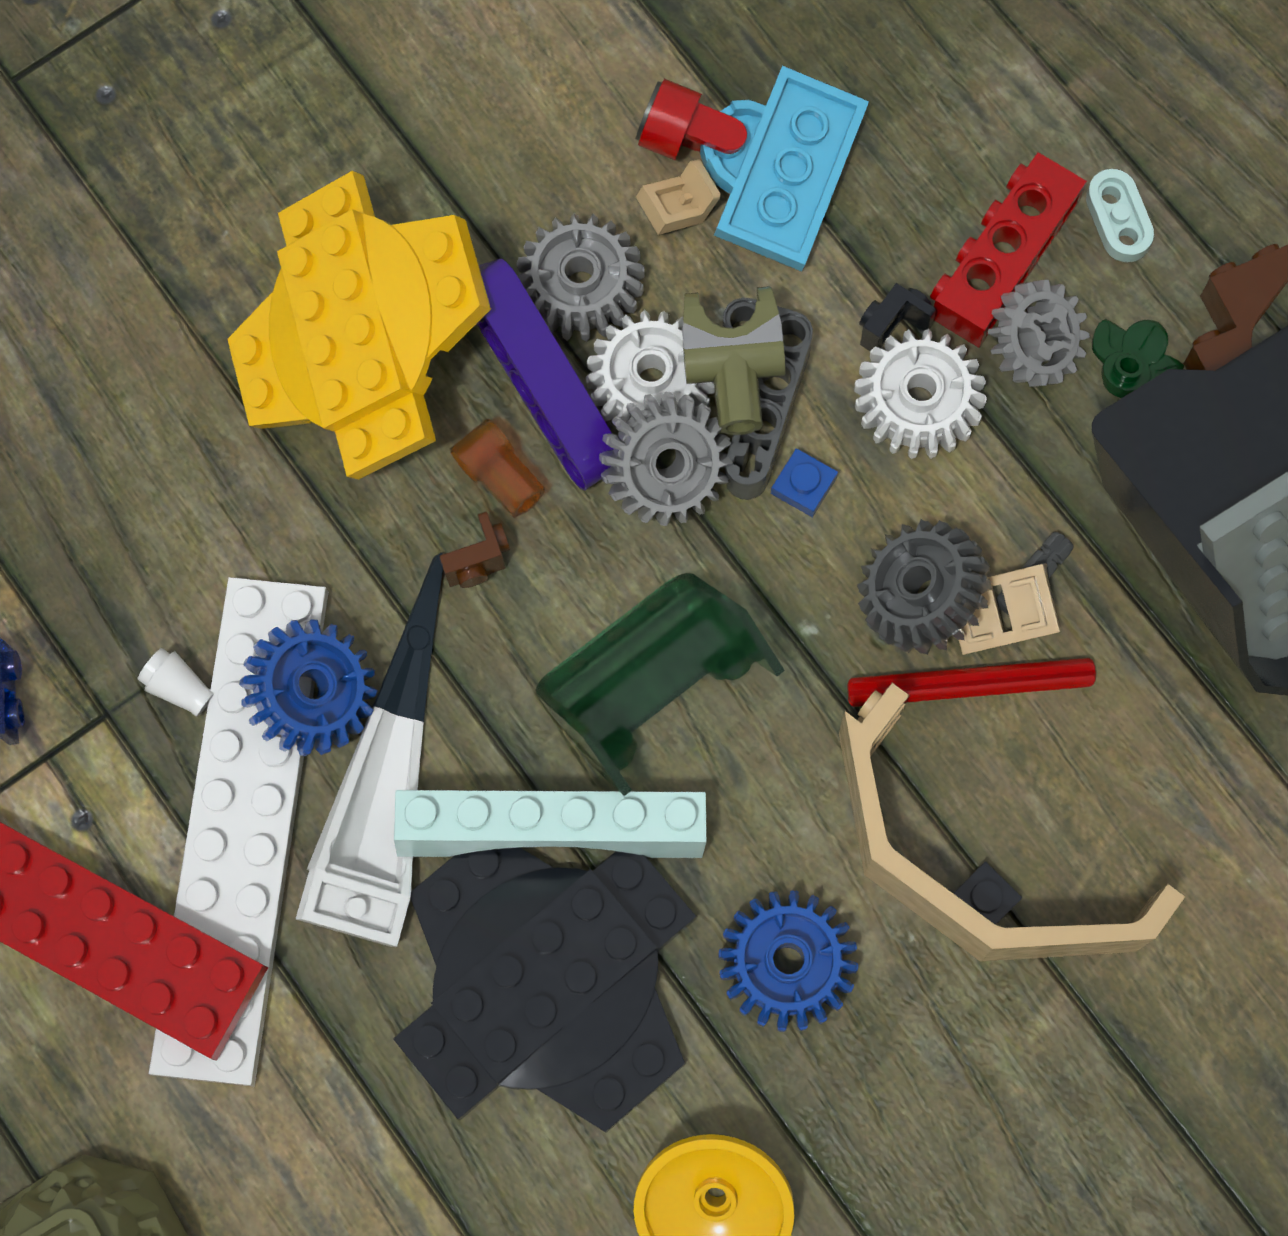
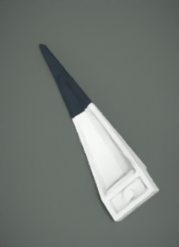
[296,553,443,947]

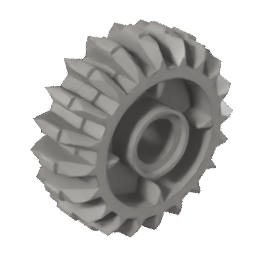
[517,213,645,342]
[599,392,733,526]

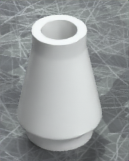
[138,648,214,717]

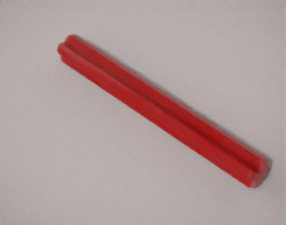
[847,658,1096,707]

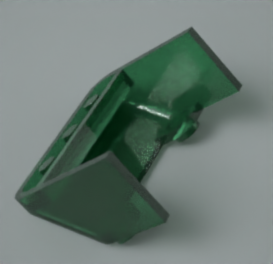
[536,573,785,796]

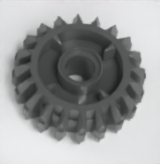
[857,519,993,655]

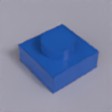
[771,448,838,518]

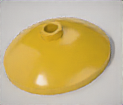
[633,1134,795,1236]

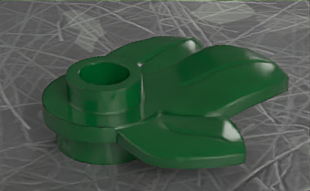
[1092,319,1184,398]

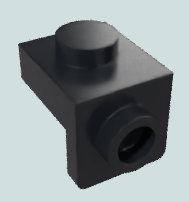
[859,283,936,351]

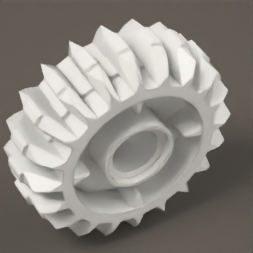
[586,309,715,431]
[854,328,987,460]

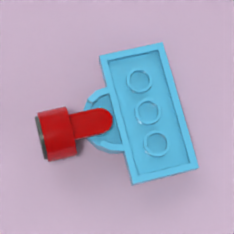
[635,66,869,272]

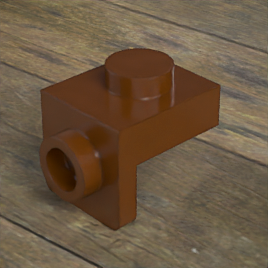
[439,511,510,588]

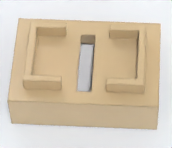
[959,563,1061,655]

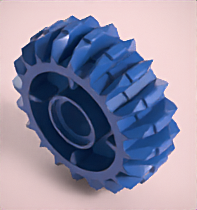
[239,619,378,756]
[718,890,858,1032]

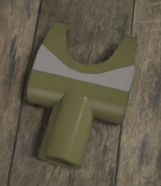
[682,286,785,435]

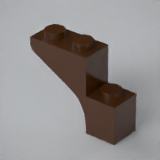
[1183,244,1288,371]

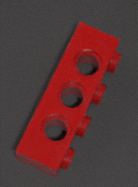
[930,152,1087,348]

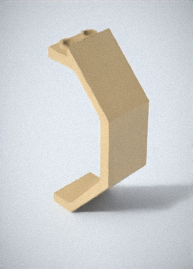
[839,683,1185,962]

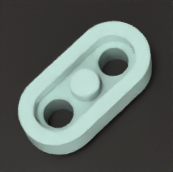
[1086,169,1154,262]

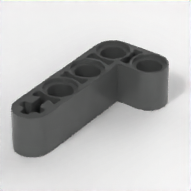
[723,298,813,500]

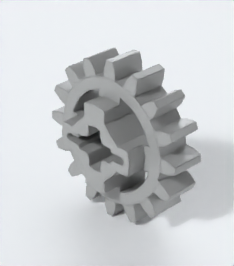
[988,280,1089,387]

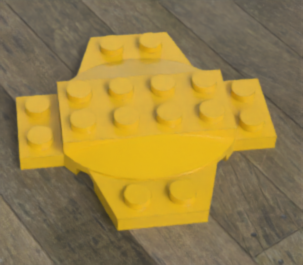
[227,171,491,480]

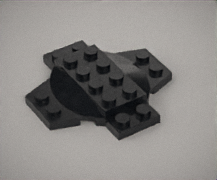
[393,847,697,1133]

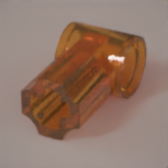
[449,419,545,518]

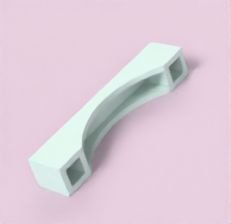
[394,790,706,858]

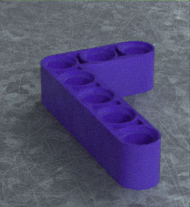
[477,259,613,491]

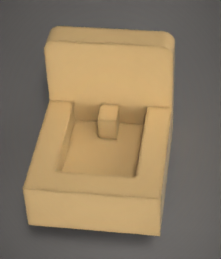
[636,159,720,235]

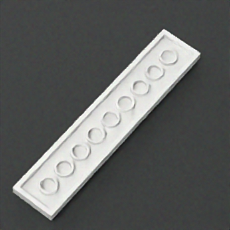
[149,577,329,1087]

